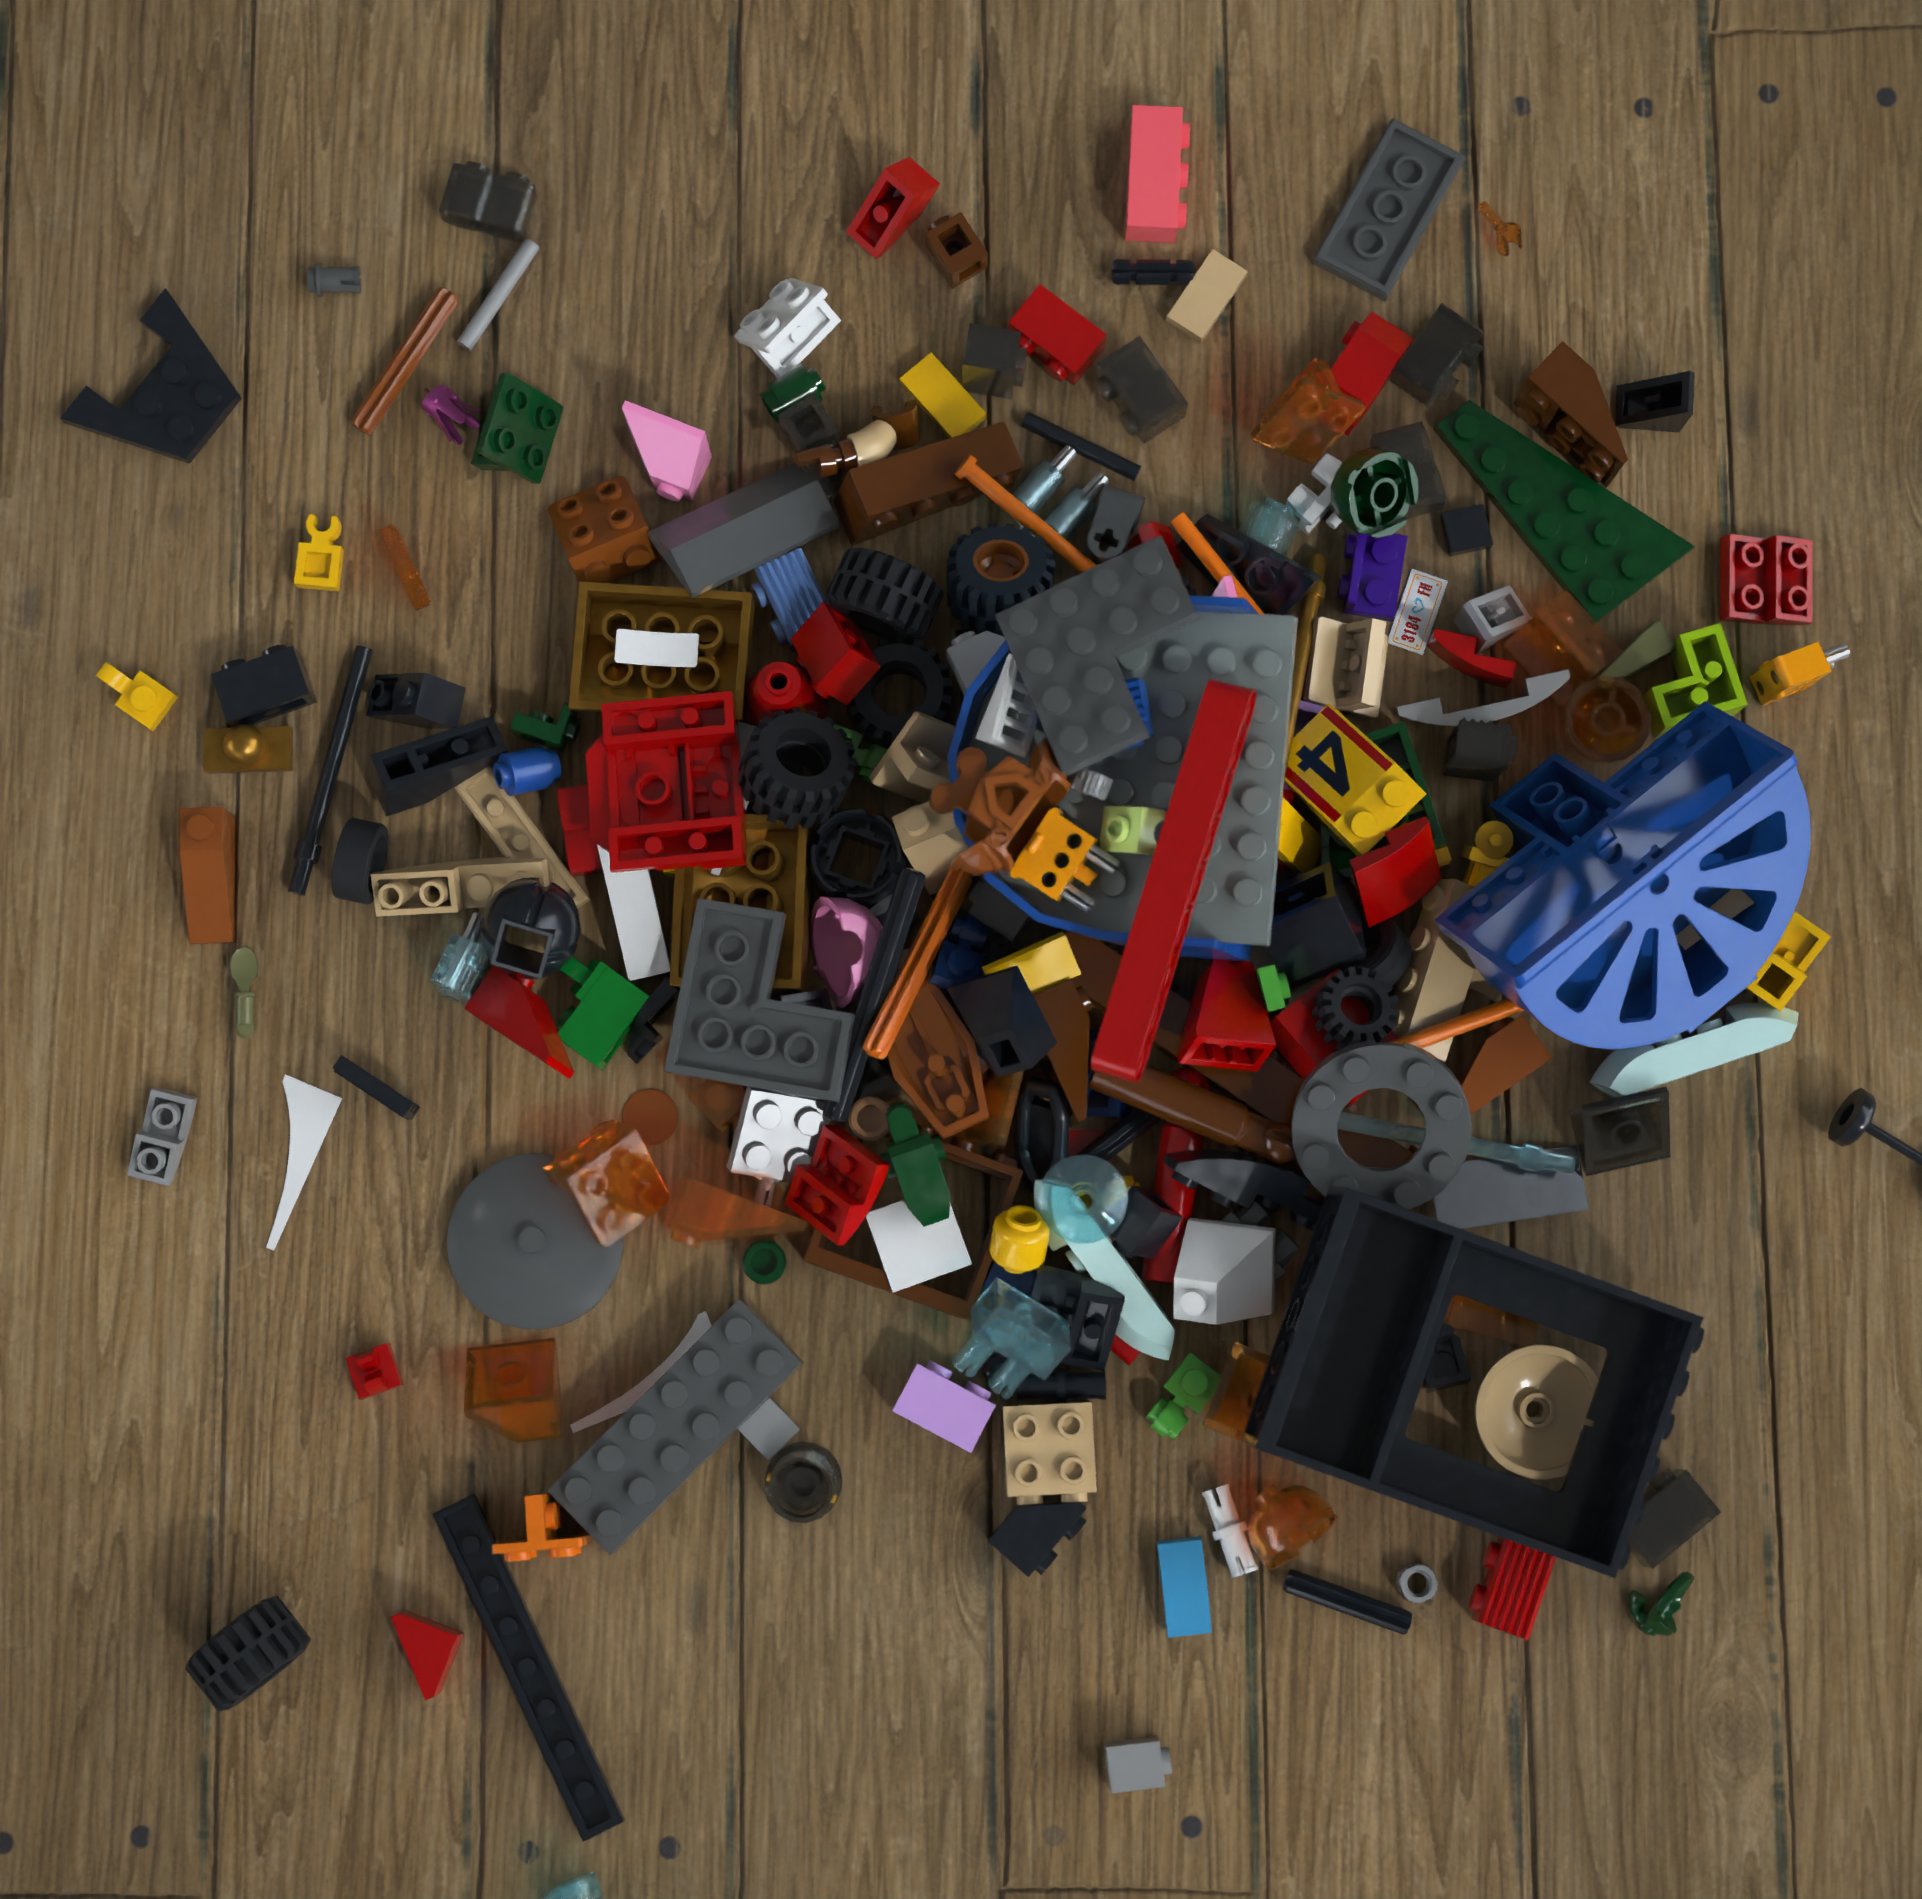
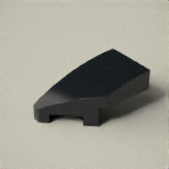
[627,978,679,1064]
[1423,1324,1471,1393]

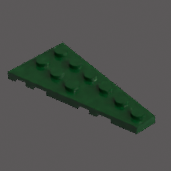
[1434,400,1695,626]

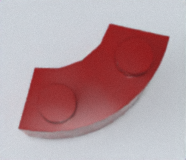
[1306,312,1414,436]

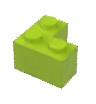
[1641,623,1748,739]

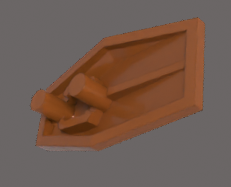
[887,976,989,1139]

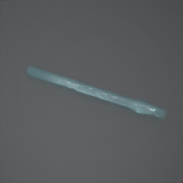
[1337,1112,1575,1174]

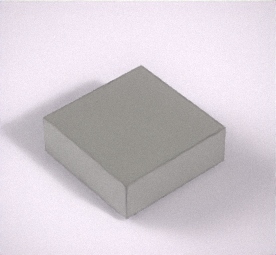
[738,1398,801,1461]

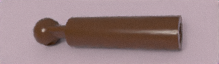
[1087,1064,1296,1165]

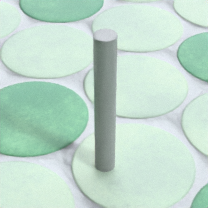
[457,238,539,352]

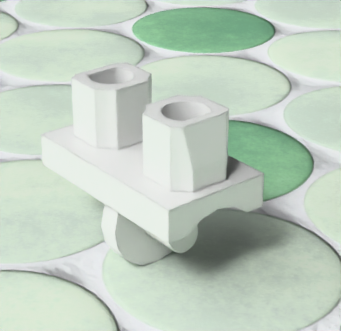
[1286,453,1342,535]

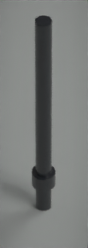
[288,646,373,896]

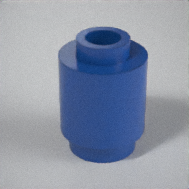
[493,746,561,796]

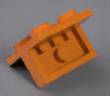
[492,1492,592,1562]

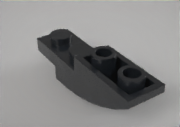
[1163,1149,1323,1231]

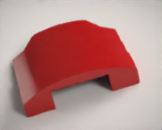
[585,691,746,873]

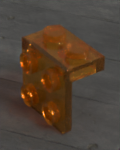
[543,1119,670,1247]

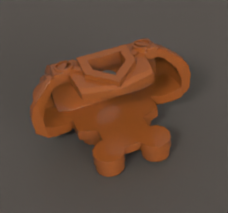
[929,737,1071,876]

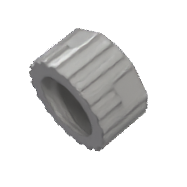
[1069,768,1113,801]
[1395,1562,1438,1604]

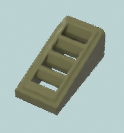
[1589,619,1676,696]

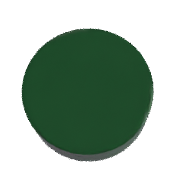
[742,1240,787,1285]

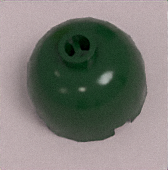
[1331,449,1418,538]

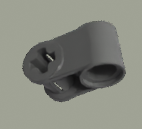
[1084,483,1145,565]

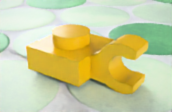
[96,662,178,732]

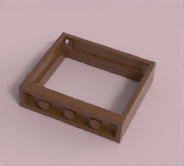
[803,1123,1024,1322]

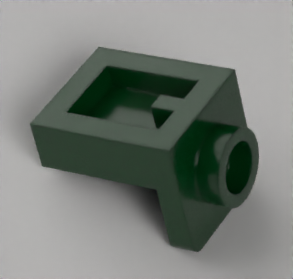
[510,702,581,753]

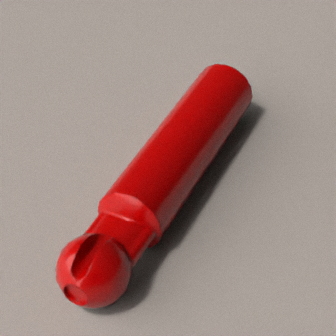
[1141,1066,1210,1285]

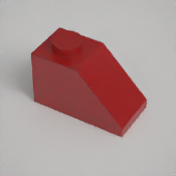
[846,157,940,259]

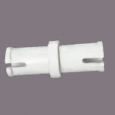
[1202,1484,1258,1578]

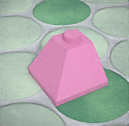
[622,400,712,502]

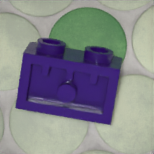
[1337,531,1408,622]

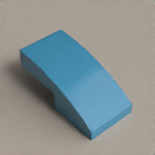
[1157,1536,1212,1638]

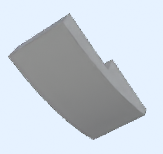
[127,1087,198,1186]

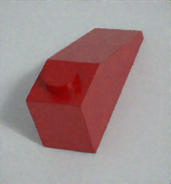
[464,965,574,1080]

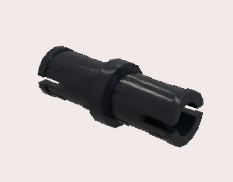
[1017,1368,1106,1403]

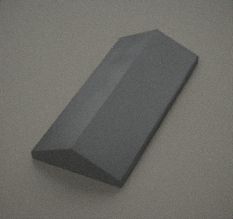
[648,463,839,598]

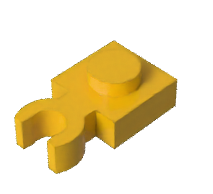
[294,514,344,591]

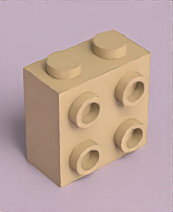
[892,801,976,895]
[1002,1402,1097,1505]

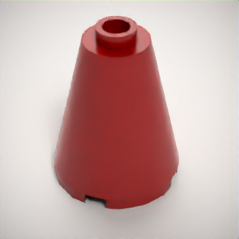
[743,662,827,727]

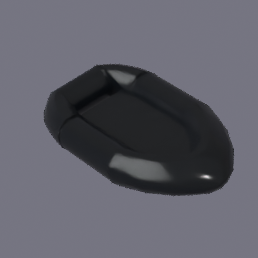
[1014,1077,1070,1194]

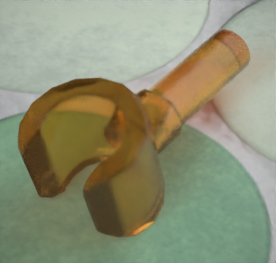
[1478,201,1522,256]

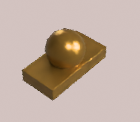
[204,724,293,773]

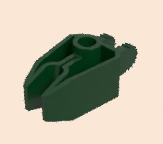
[879,1101,950,1227]

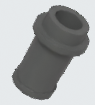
[307,263,361,297]

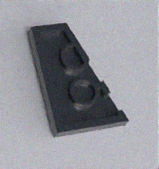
[1176,514,1322,615]

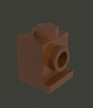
[925,212,988,289]

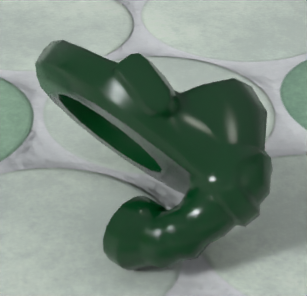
[1628,1571,1695,1636]

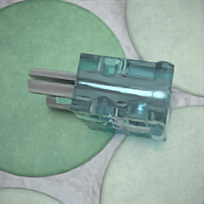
[430,912,490,1006]

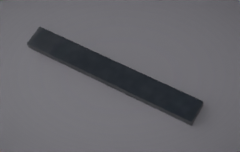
[433,1494,625,1842]

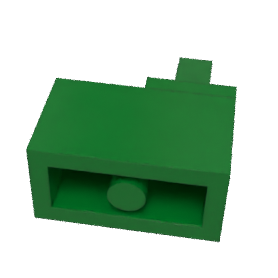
[556,957,650,1071]

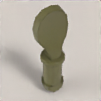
[230,946,258,1039]

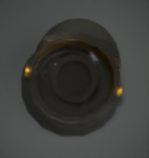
[764,1442,842,1523]

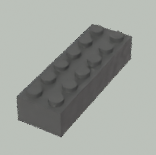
[548,1299,804,1555]

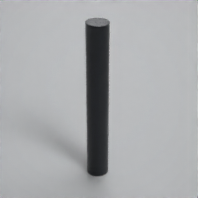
[1020,411,1142,481]

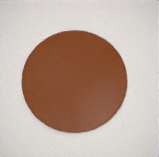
[622,1089,678,1145]

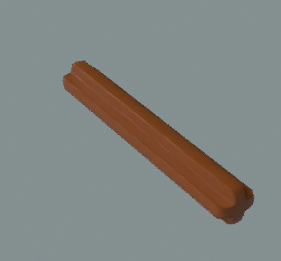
[351,287,458,435]

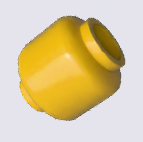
[989,1205,1050,1274]

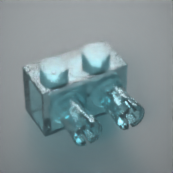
[952,1277,1071,1399]

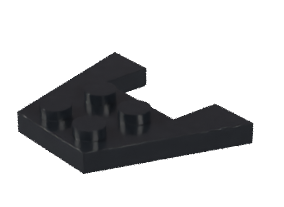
[60,288,242,464]

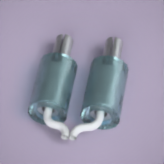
[1011,445,1109,541]

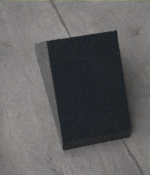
[1615,371,1695,432]

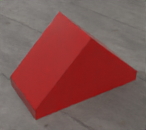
[391,1610,464,1701]

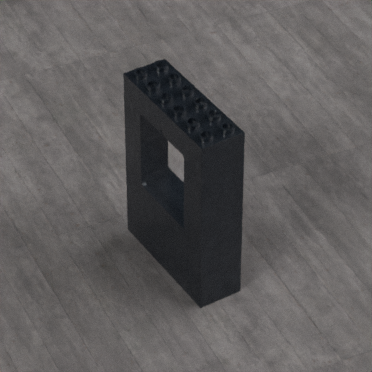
[1241,1186,1704,1578]

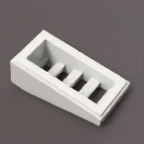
[975,654,1038,758]

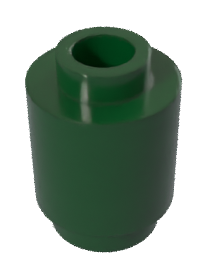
[760,364,826,423]

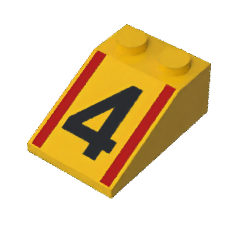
[1284,703,1427,857]

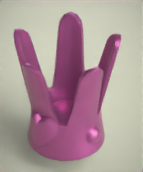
[421,384,482,446]

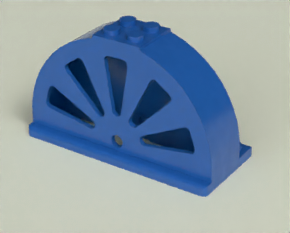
[1434,701,1811,1049]

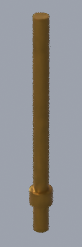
[1285,554,1327,772]

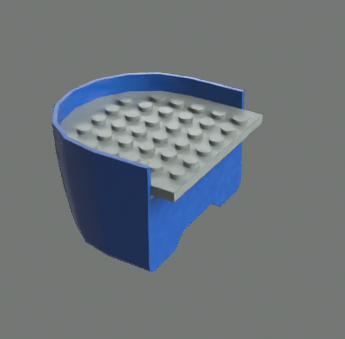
[948,595,1298,962]

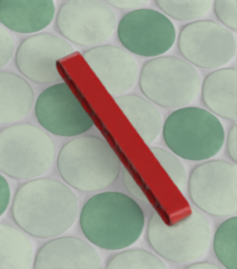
[1091,679,1257,1083]

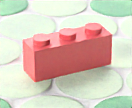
[1125,105,1190,243]

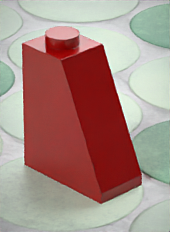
[1177,959,1276,1072]

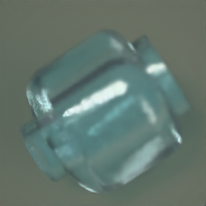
[1238,496,1300,556]

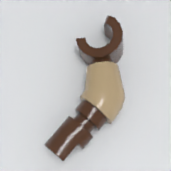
[793,399,921,478]

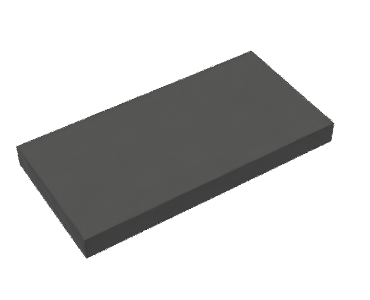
[1312,118,1466,302]

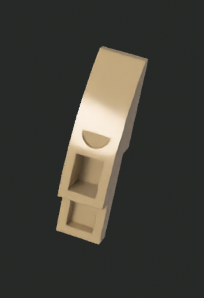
[370,857,550,917]

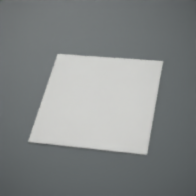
[866,1200,972,1293]

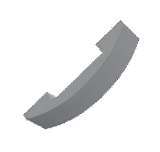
[1395,669,1570,726]

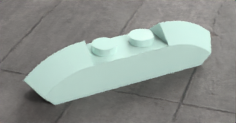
[1590,1003,1799,1100]
[1034,1180,1175,1360]

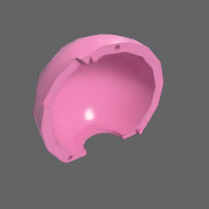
[810,896,882,1008]

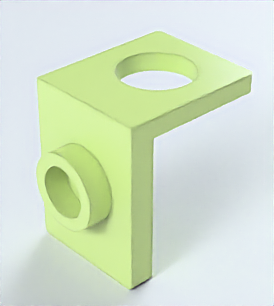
[1099,806,1167,856]

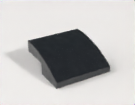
[1018,1265,1125,1371]

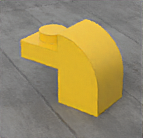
[1746,910,1831,1012]

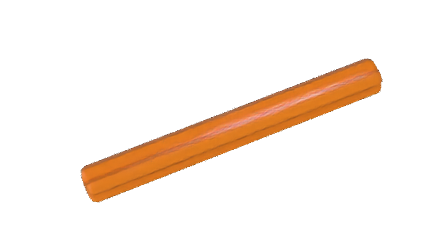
[863,868,972,1060]

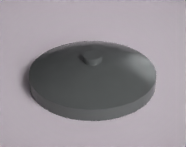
[447,1153,624,1330]

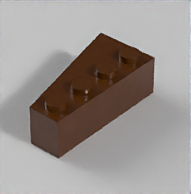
[833,421,1023,546]

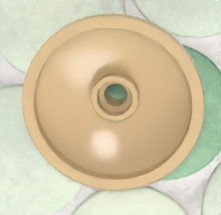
[1474,1344,1599,1480]

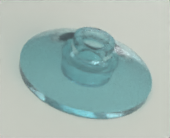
[1039,1154,1128,1244]

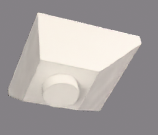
[1174,1218,1276,1325]

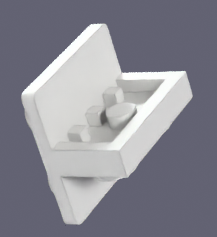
[734,278,841,378]

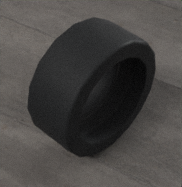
[331,818,389,905]

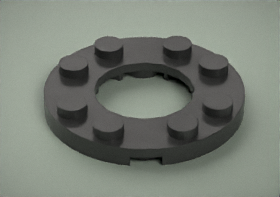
[1291,1040,1472,1210]

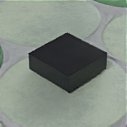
[1440,504,1493,557]

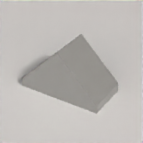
[1453,585,1532,654]

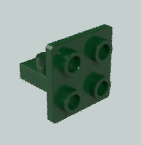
[471,373,563,484]

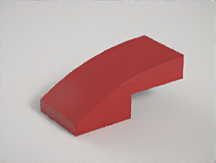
[1427,629,1517,688]

